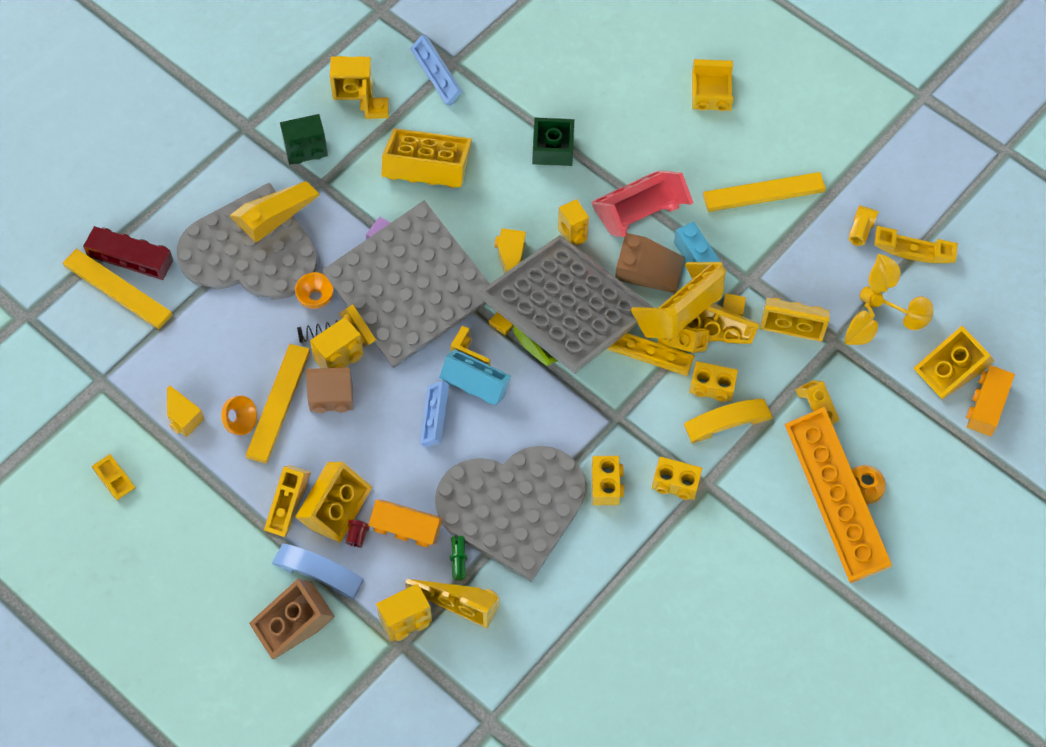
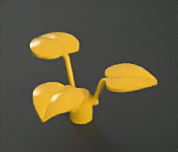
[844,254,934,345]

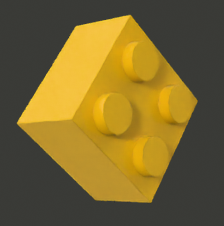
[329,56,373,100]
[310,317,364,368]
[376,583,432,642]

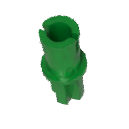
[450,536,467,581]

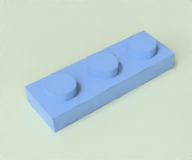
[420,380,449,447]

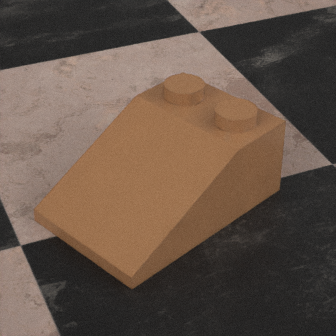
[615,233,685,293]
[249,579,335,659]

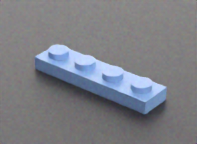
[410,35,463,105]

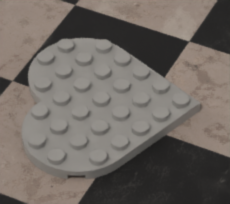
[177,182,317,300]
[435,446,585,582]

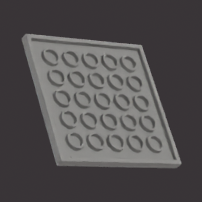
[322,200,489,368]
[478,235,654,374]

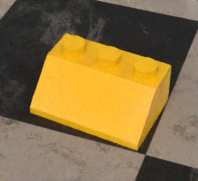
[760,298,830,342]
[295,462,372,543]

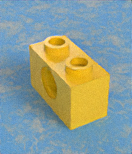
[558,199,589,245]

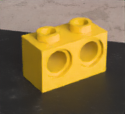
[689,361,738,402]
[591,456,624,505]
[652,457,703,500]

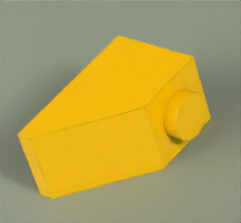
[167,385,204,437]

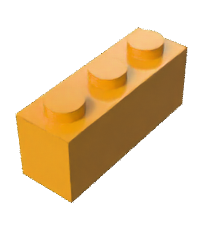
[965,365,1015,437]
[368,499,444,548]

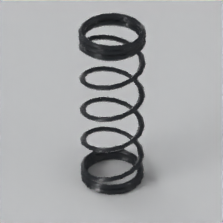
[297,319,341,343]

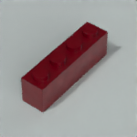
[83,226,173,280]

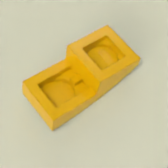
[92,454,136,501]

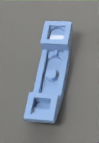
[272,544,363,599]

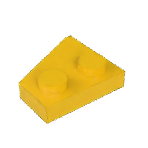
[339,304,376,347]

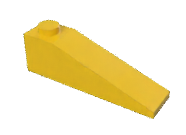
[230,181,320,243]
[679,289,759,344]
[405,579,500,629]

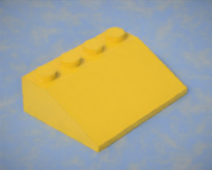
[381,128,472,188]

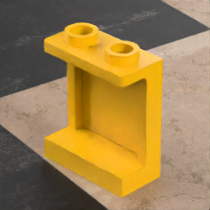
[692,59,733,111]

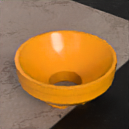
[295,272,334,309]
[221,395,257,435]
[852,465,886,504]

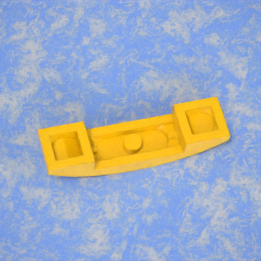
[874,226,958,263]
[684,399,772,444]

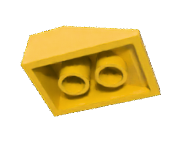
[913,326,995,399]

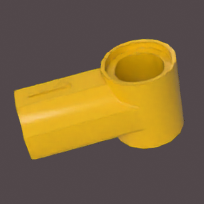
[848,205,879,246]

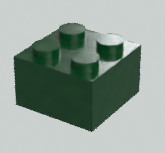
[280,114,328,165]
[532,117,575,166]

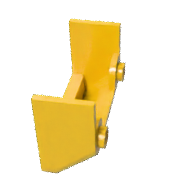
[630,262,726,340]

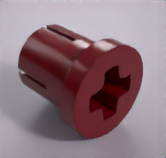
[345,520,370,548]

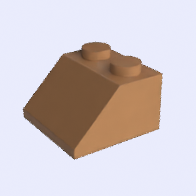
[306,367,353,413]

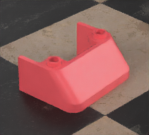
[591,171,694,237]

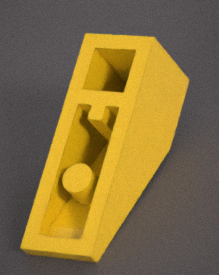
[495,228,526,274]
[264,465,311,537]

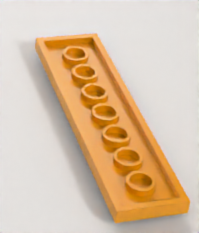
[784,407,893,583]

